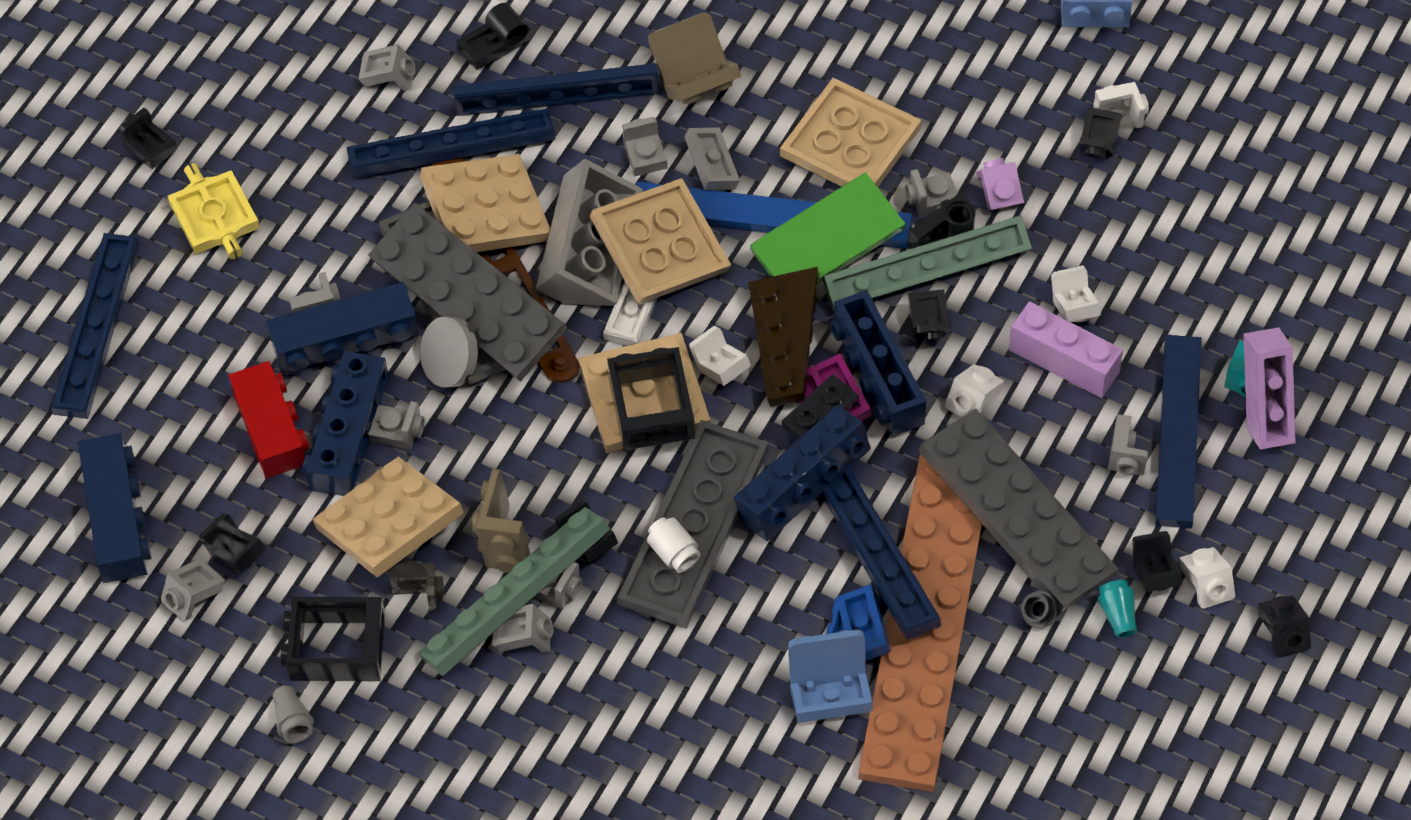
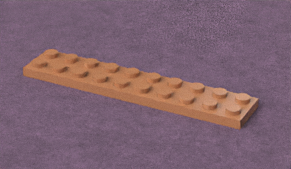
[858,454,982,792]

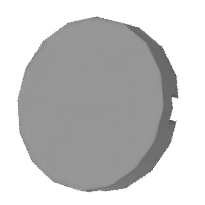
[420,316,478,388]

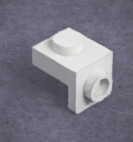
[1093,82,1149,129]
[1051,266,1101,323]
[689,326,751,386]
[945,364,1004,417]
[1179,547,1235,609]

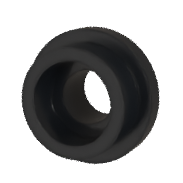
[1021,590,1058,628]

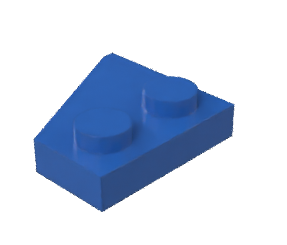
[826,584,891,661]

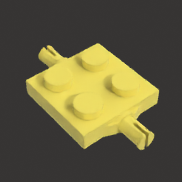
[167,163,260,259]

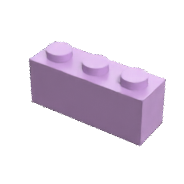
[1009,301,1123,398]
[1244,327,1295,450]

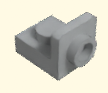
[358,44,415,91]
[622,117,668,177]
[905,169,958,217]
[289,272,340,313]
[368,401,425,450]
[1108,414,1148,475]
[161,558,225,621]
[534,562,582,610]
[492,604,554,653]

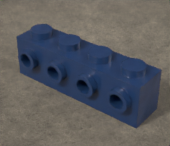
[266,282,419,374]
[830,290,927,436]
[303,351,389,496]
[733,405,871,542]
[78,433,152,584]

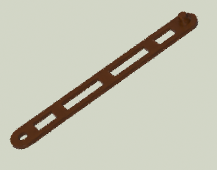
[432,158,579,383]

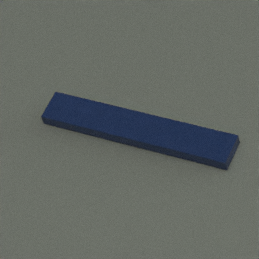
[453,63,659,116]
[346,108,555,178]
[51,233,139,419]
[1155,334,1202,529]
[821,468,941,640]

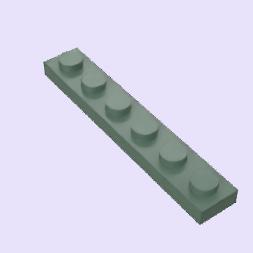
[821,215,1032,311]
[418,507,610,676]

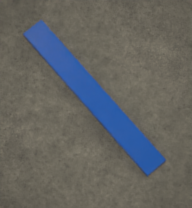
[636,182,912,249]

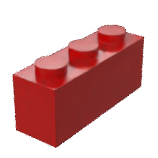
[228,361,310,479]

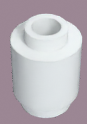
[647,517,701,573]

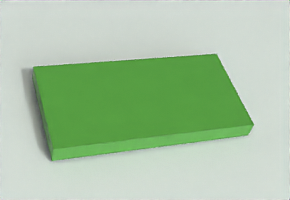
[750,172,906,283]

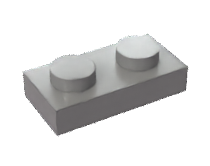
[684,128,740,190]

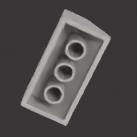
[536,159,643,306]

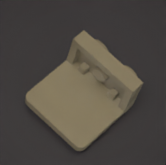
[648,12,741,104]
[472,469,530,573]

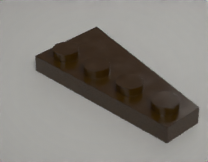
[748,267,820,407]

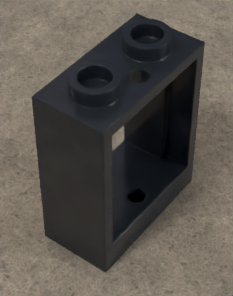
[607,347,695,451]
[281,596,385,681]

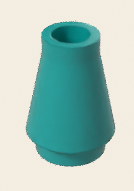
[1097,580,1138,638]

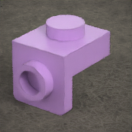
[976,158,1024,211]

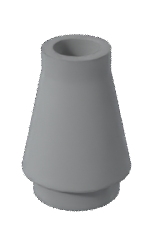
[272,686,314,743]

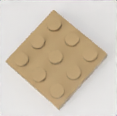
[780,78,922,187]
[420,154,550,252]
[589,178,731,305]
[578,333,711,453]
[312,456,464,578]

